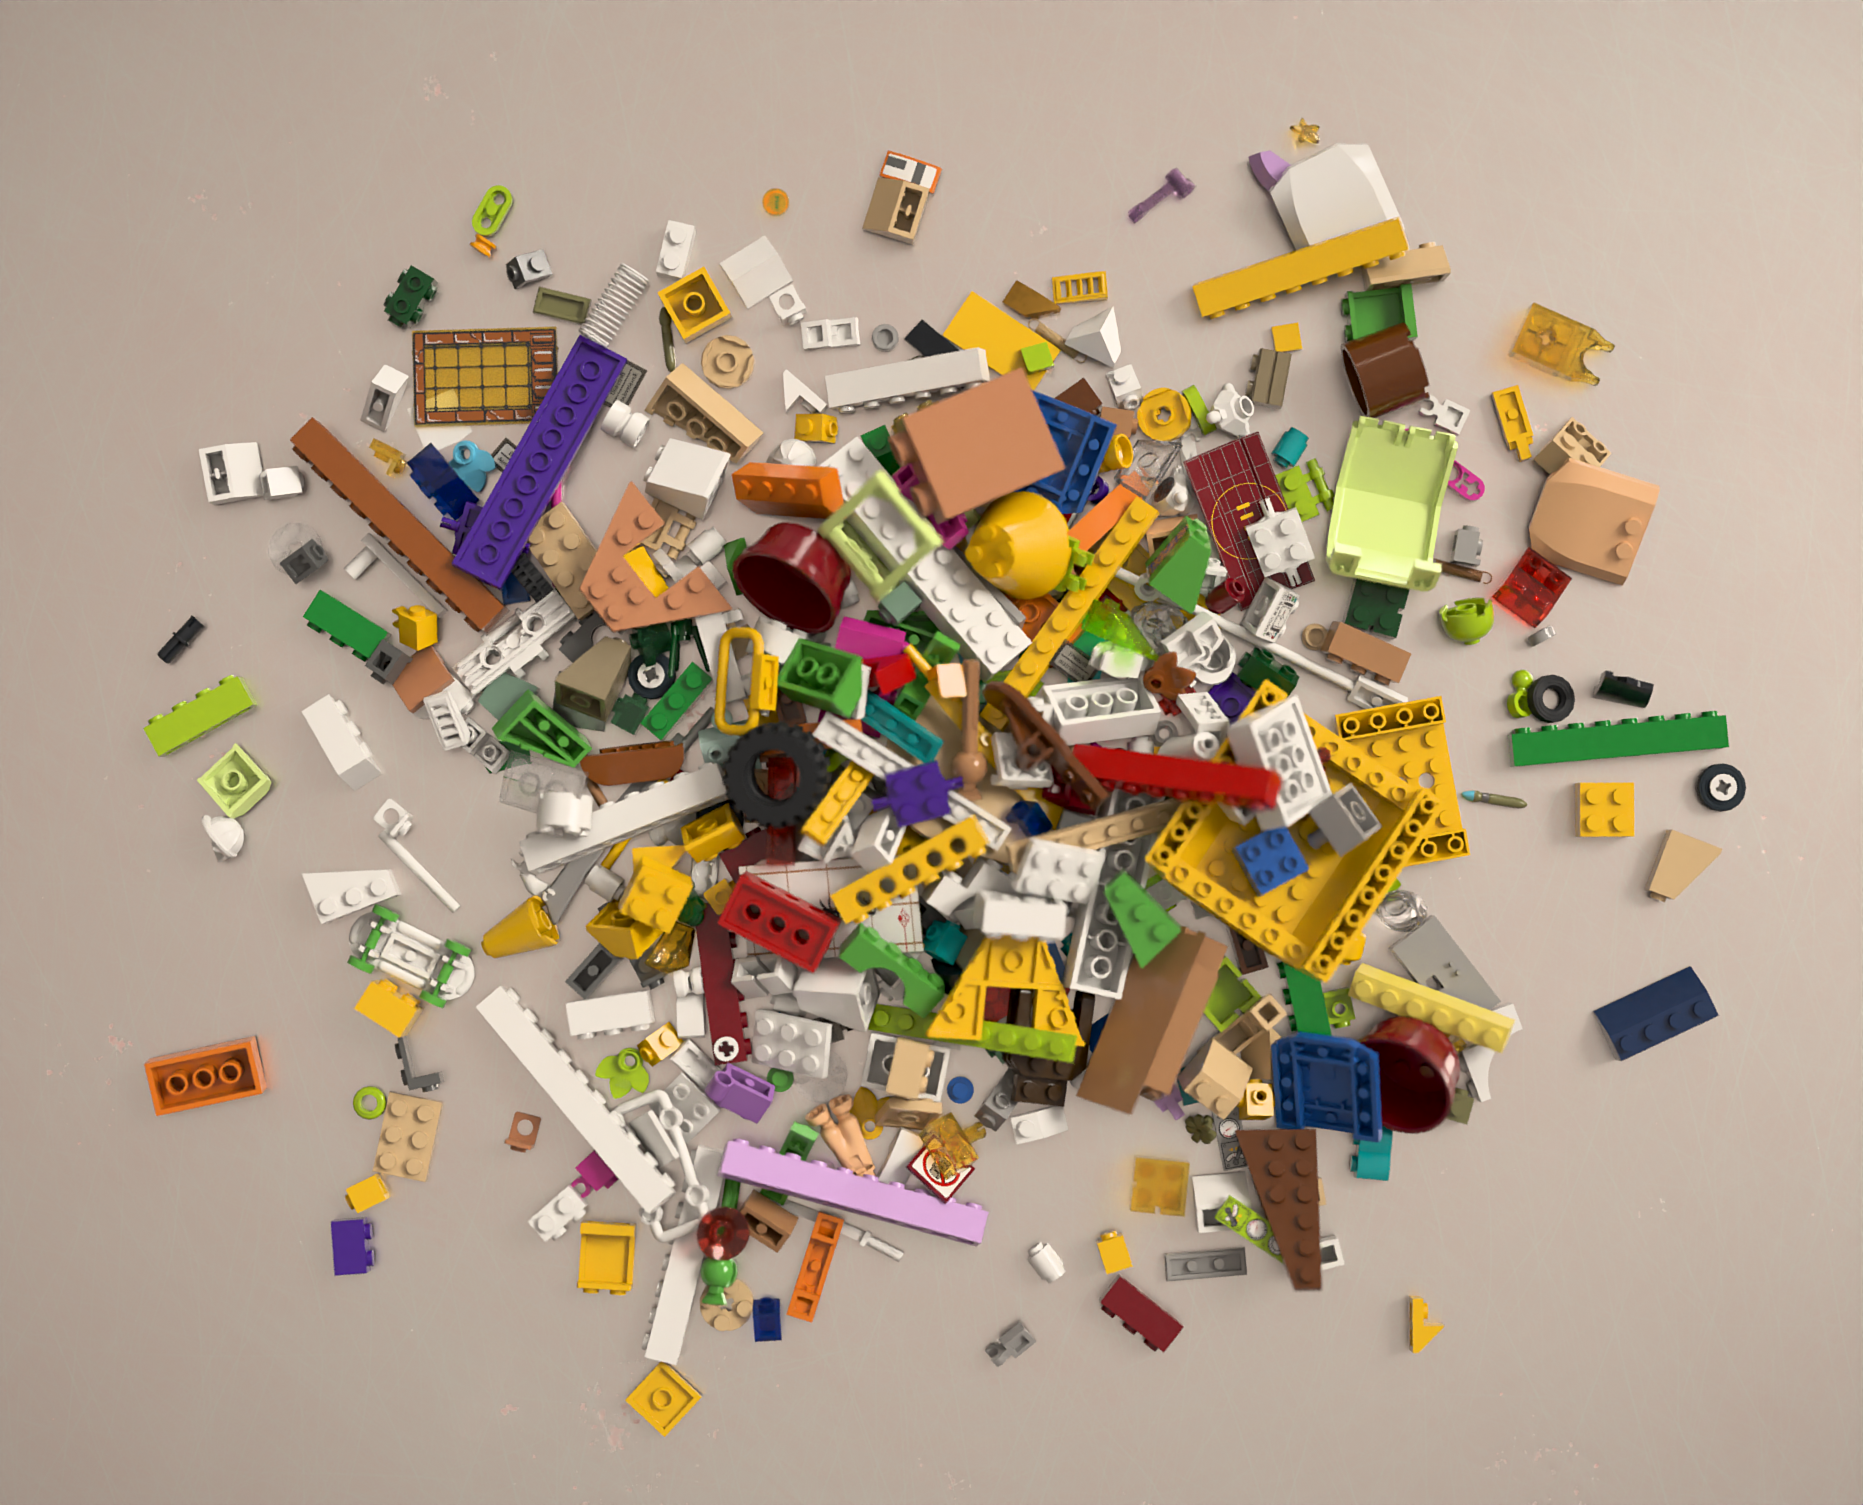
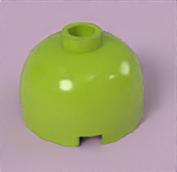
[1439,597,1494,645]

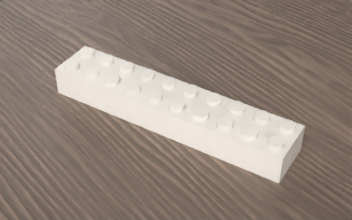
[820,437,1032,683]

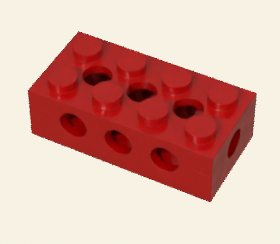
[717,871,842,973]

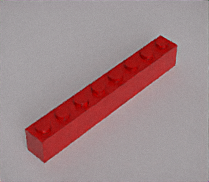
[1072,744,1283,812]

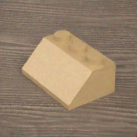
[1361,242,1451,291]

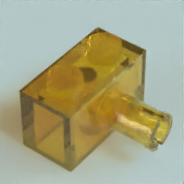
[918,1112,986,1180]

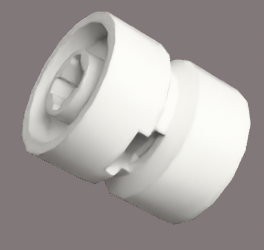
[601,400,650,449]

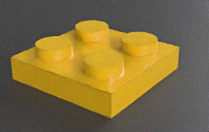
[625,1361,702,1437]

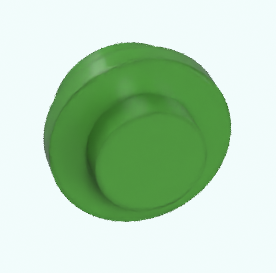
[767,1068,794,1092]

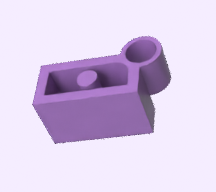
[705,1063,775,1124]

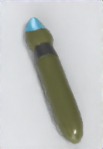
[1462,790,1527,808]

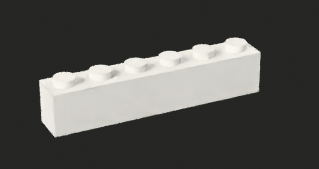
[825,348,990,413]

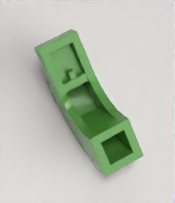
[893,631,961,721]
[760,1121,819,1205]

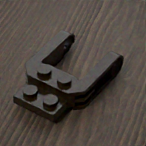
[1002,988,1095,1107]

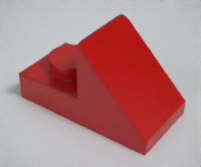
[862,653,916,695]

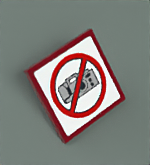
[906,1133,975,1204]

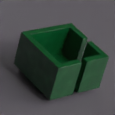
[1342,578,1410,640]

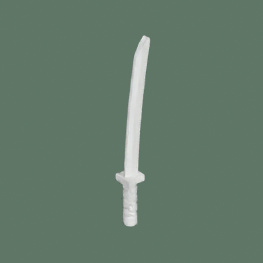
[768,1198,904,1262]

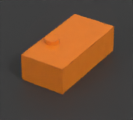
[144,1036,267,1116]

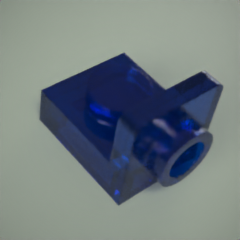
[1005,801,1053,838]
[753,1297,782,1342]

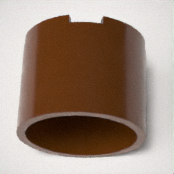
[1341,322,1430,418]

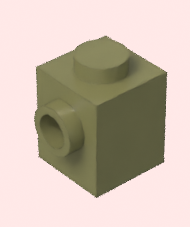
[1446,1087,1474,1125]

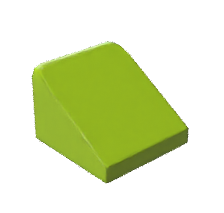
[1021,342,1054,375]

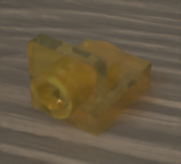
[369,438,407,478]

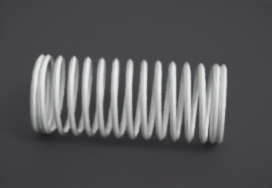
[578,264,649,349]

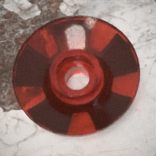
[696,1206,750,1260]

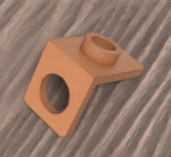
[504,1111,541,1153]

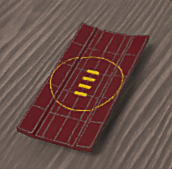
[1183,431,1315,611]

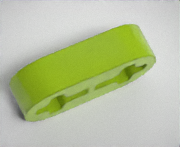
[1182,385,1216,436]

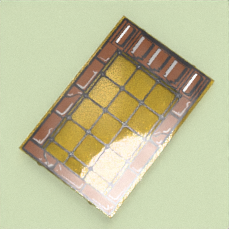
[412,327,558,427]

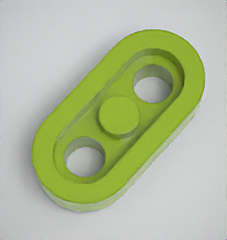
[472,185,513,237]

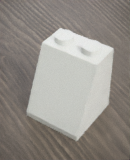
[643,438,731,520]
[793,957,880,1032]

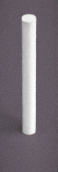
[378,829,460,913]

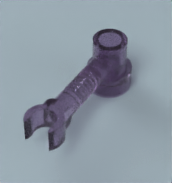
[1128,168,1196,223]

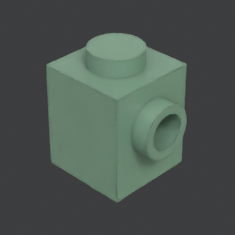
[878,581,922,627]

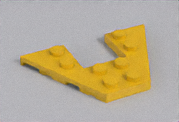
[926,934,1085,1046]

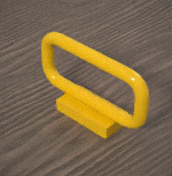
[714,627,779,736]

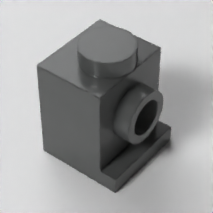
[365,639,413,685]

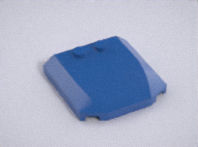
[1014,389,1117,514]
[1271,1032,1382,1143]

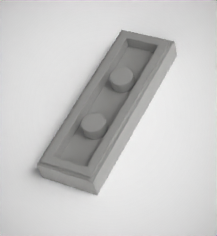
[1164,1247,1247,1281]

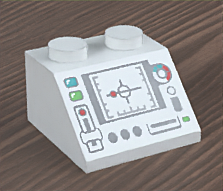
[1240,577,1300,643]

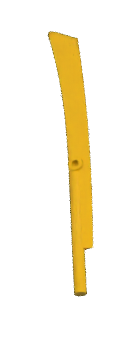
[903,644,1063,831]

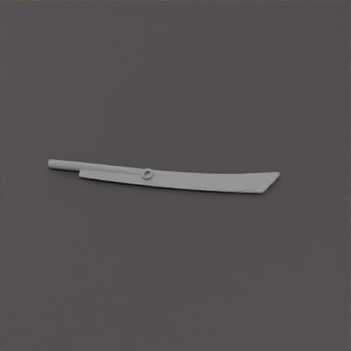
[545,707,715,925]

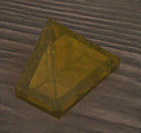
[644,921,695,974]

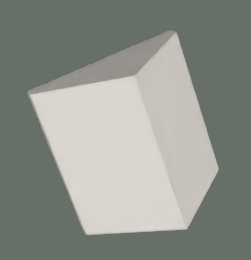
[719,235,793,309]

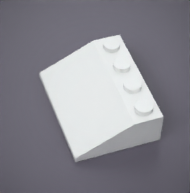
[1225,695,1332,830]

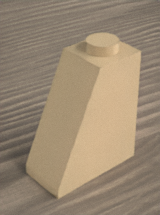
[1644,829,1722,903]

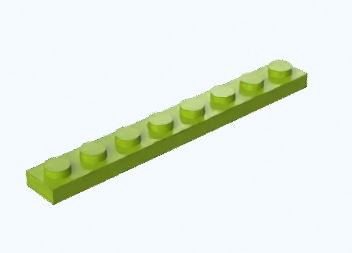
[868,1003,1077,1062]

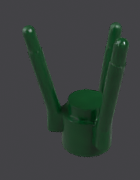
[668,619,710,678]

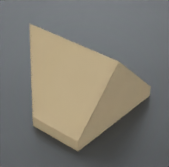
[1241,1028,1282,1080]

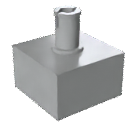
[1307,783,1382,857]

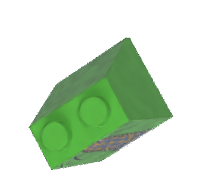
[1145,516,1212,614]

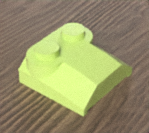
[197,743,272,819]

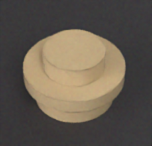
[1302,624,1328,651]

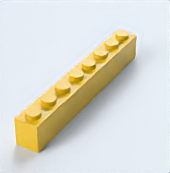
[1192,216,1409,319]

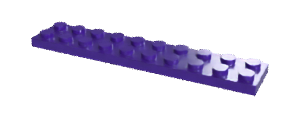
[452,335,627,590]

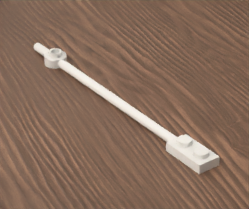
[1115,568,1408,709]

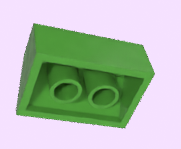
[777,638,862,718]

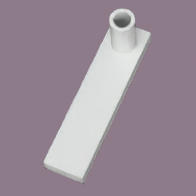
[344,533,448,618]

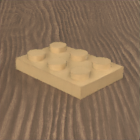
[373,1091,443,1182]

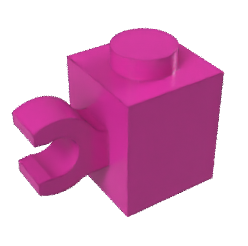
[571,1150,619,1198]

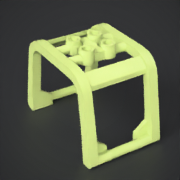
[817,468,981,602]

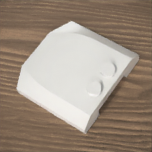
[1269,143,1405,250]

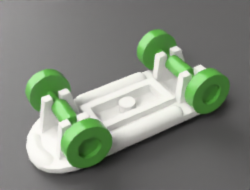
[347,904,475,1008]

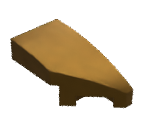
[1002,280,1061,319]

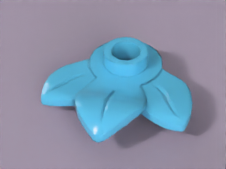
[446,440,496,492]

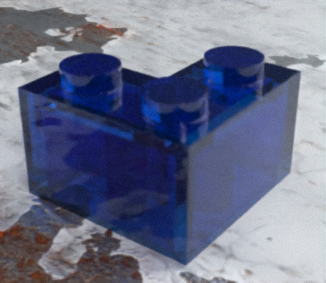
[407,443,479,520]

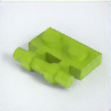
[1275,458,1335,522]

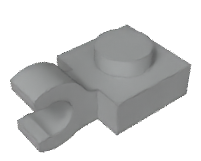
[985,1322,1036,1367]

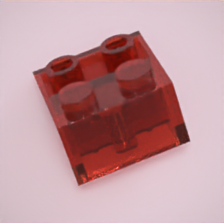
[1492,547,1572,629]

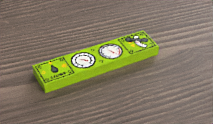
[1214,1195,1284,1264]

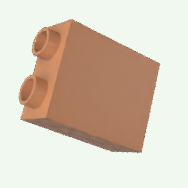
[889,367,1065,524]

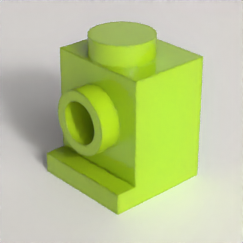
[1323,987,1356,1029]

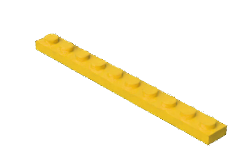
[980,496,1160,732]

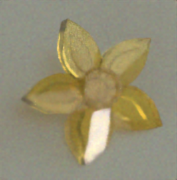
[1290,117,1320,144]

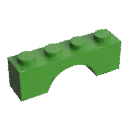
[839,922,945,1019]

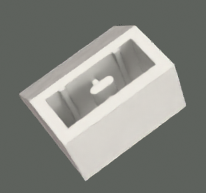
[199,442,263,505]
[1192,1172,1251,1233]

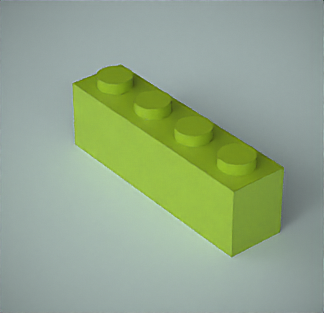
[143,675,258,757]

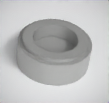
[872,324,899,352]
[1528,625,1556,647]

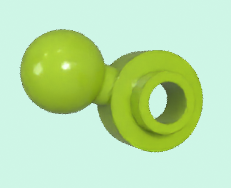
[1507,670,1533,719]

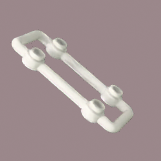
[614,1090,710,1243]

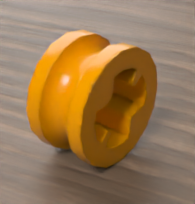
[469,233,497,258]

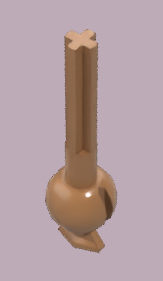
[951,659,988,801]

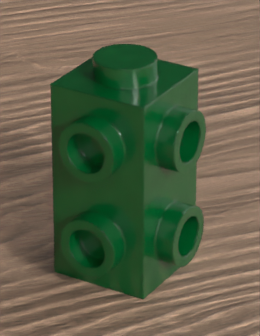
[384,265,438,328]
[1237,646,1300,698]

